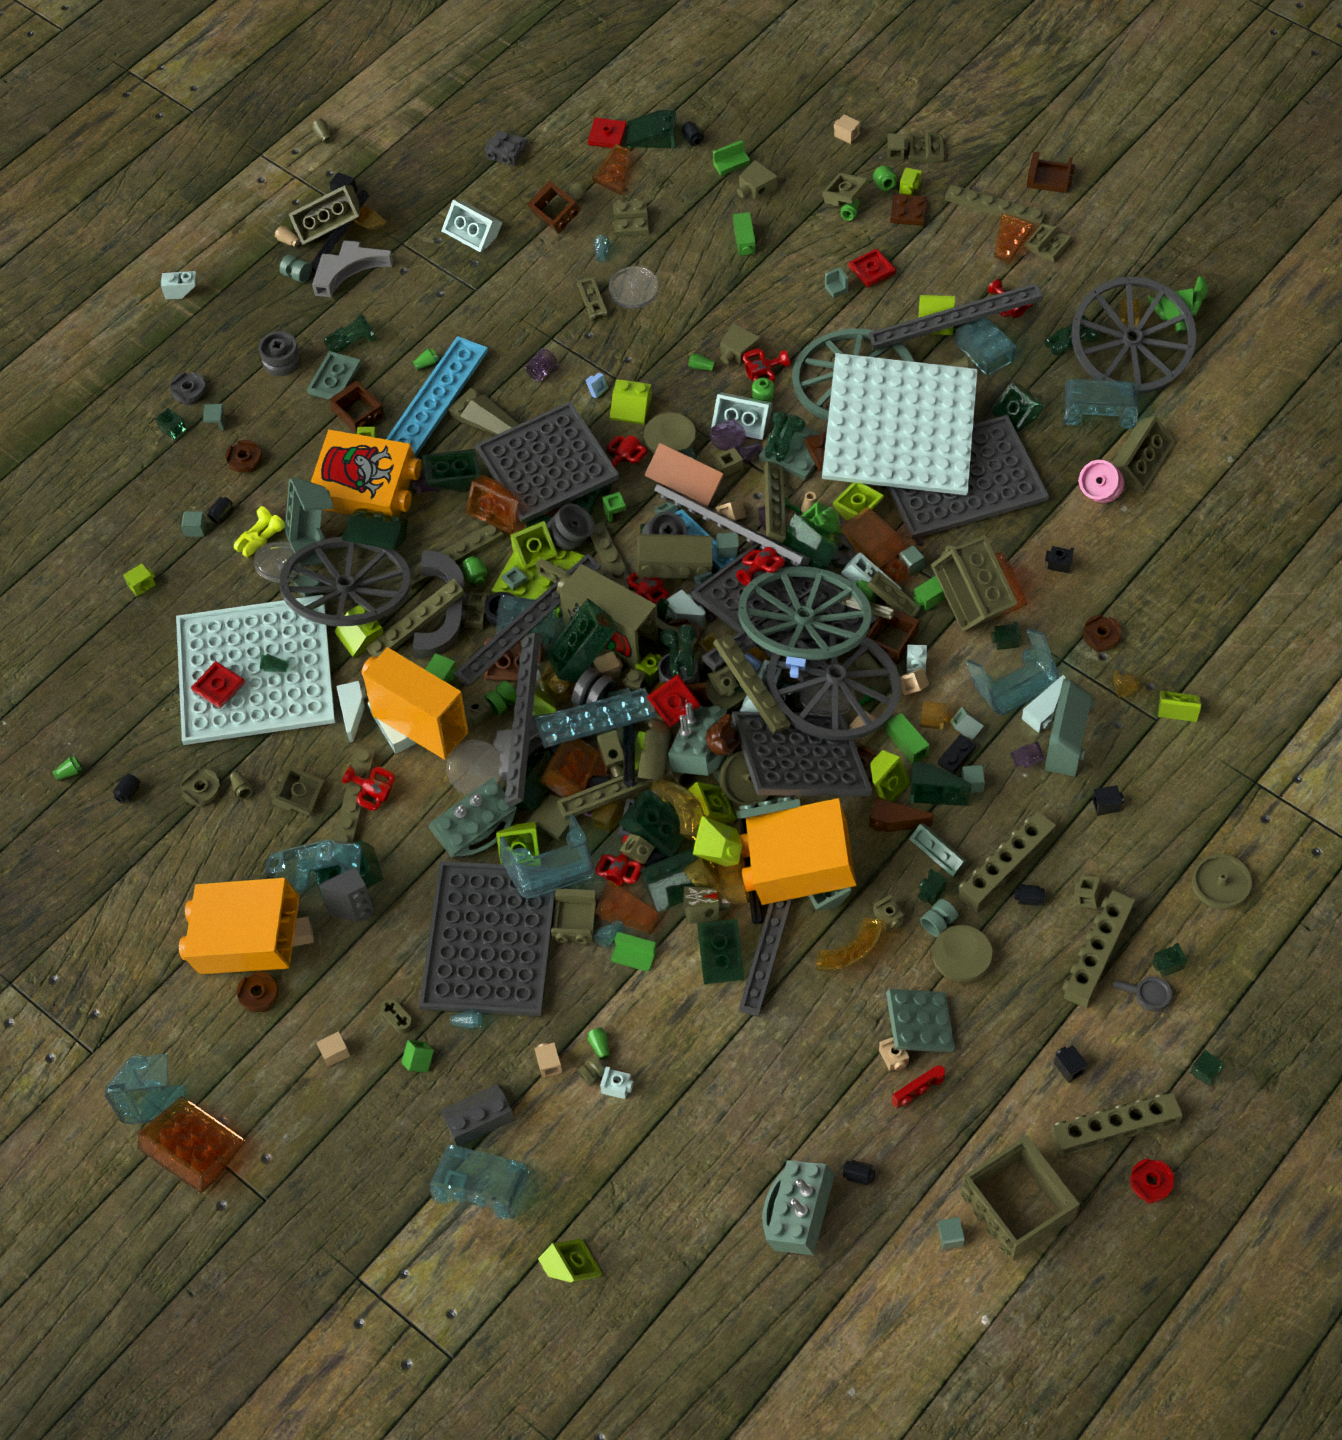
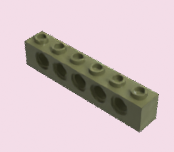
[958,811,1056,912]
[1062,890,1135,1008]
[1051,1093,1183,1157]

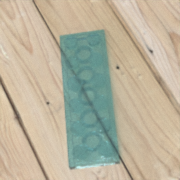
[534,688,656,748]

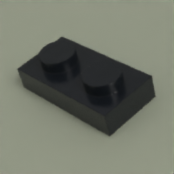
[937,734,976,774]

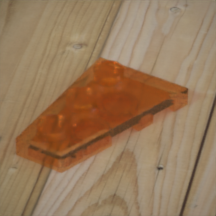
[592,144,630,195]
[994,213,1032,263]
[595,879,658,934]

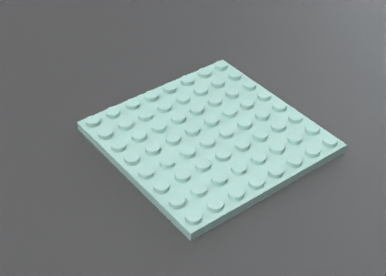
[822,353,977,495]
[176,595,335,745]

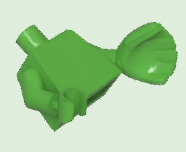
[1148,276,1208,332]
[778,502,844,553]

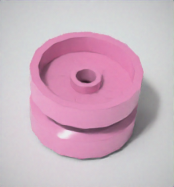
[1079,460,1125,503]

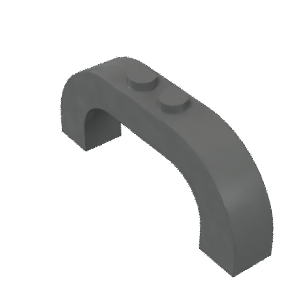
[413,550,468,658]

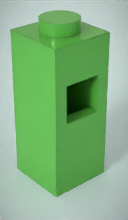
[733,212,755,256]
[914,576,946,612]
[885,713,929,764]

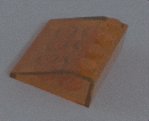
[137,1096,245,1194]

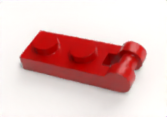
[892,1065,945,1108]

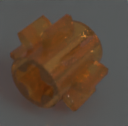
[884,559,907,582]

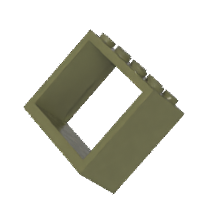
[931,535,1018,633]
[961,1135,1080,1261]

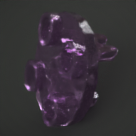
[710,419,746,451]

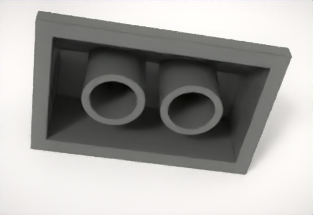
[319,867,375,922]
[440,1084,514,1147]

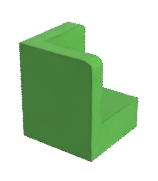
[603,492,626,523]
[402,1040,434,1072]

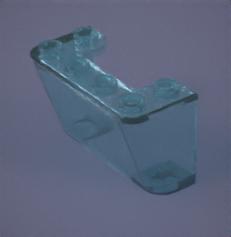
[1063,379,1139,428]
[265,839,361,892]
[429,1145,529,1220]

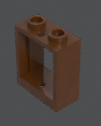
[527,181,581,234]
[329,381,385,434]
[866,606,919,664]

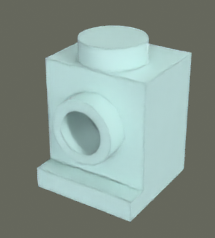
[906,645,927,673]
[600,1067,634,1099]

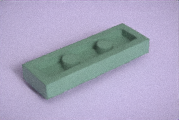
[910,823,967,877]

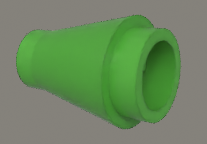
[841,198,860,221]
[412,348,439,371]
[688,352,715,371]
[52,756,83,781]
[587,1028,611,1060]

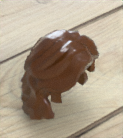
[705,713,741,756]

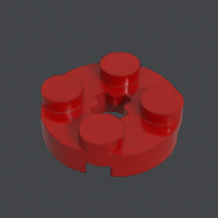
[1129,1159,1174,1204]

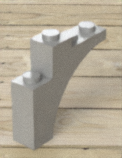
[312,240,393,297]
[493,710,569,785]

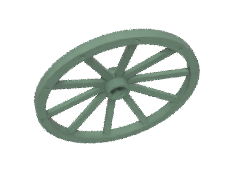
[792,329,914,421]
[738,566,872,660]

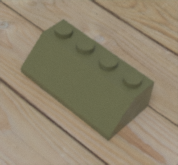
[288,185,360,245]
[1112,416,1175,493]
[634,534,712,579]

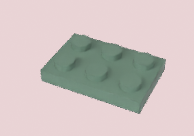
[307,351,361,400]

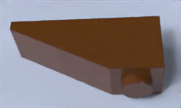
[869,798,933,832]

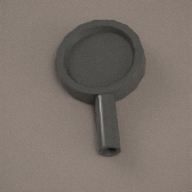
[1113,977,1172,1012]

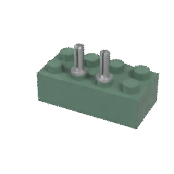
[668,703,733,776]
[429,777,517,858]
[762,1160,835,1255]

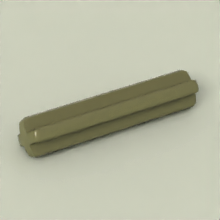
[842,595,894,619]

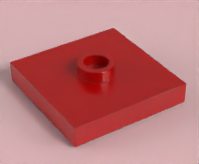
[588,117,627,149]
[848,248,896,288]
[191,661,245,709]
[647,674,701,728]

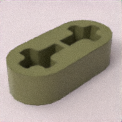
[380,999,413,1034]

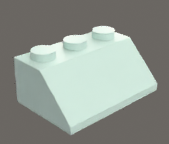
[441,200,503,252]
[711,392,773,440]

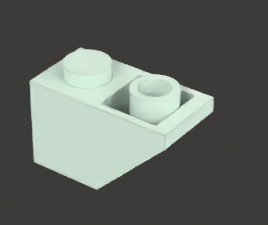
[161,271,196,300]
[664,590,706,625]

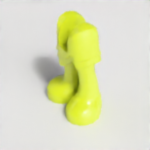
[234,506,285,558]

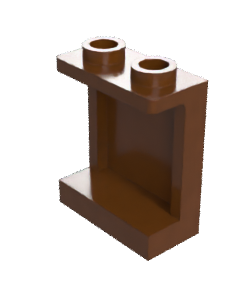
[1027,152,1075,193]

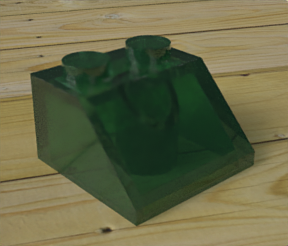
[991,383,1045,433]

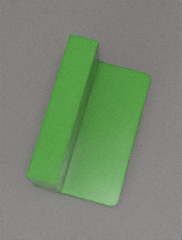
[713,140,750,176]
[611,932,657,972]

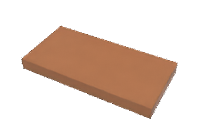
[644,443,725,506]

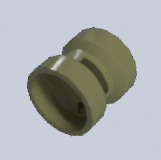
[577,1057,605,1086]

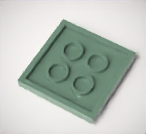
[759,419,820,481]
[735,796,801,819]
[886,989,955,1053]

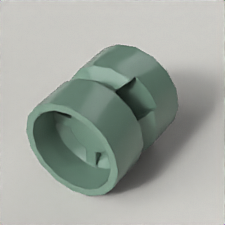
[279,254,312,283]
[920,899,959,937]

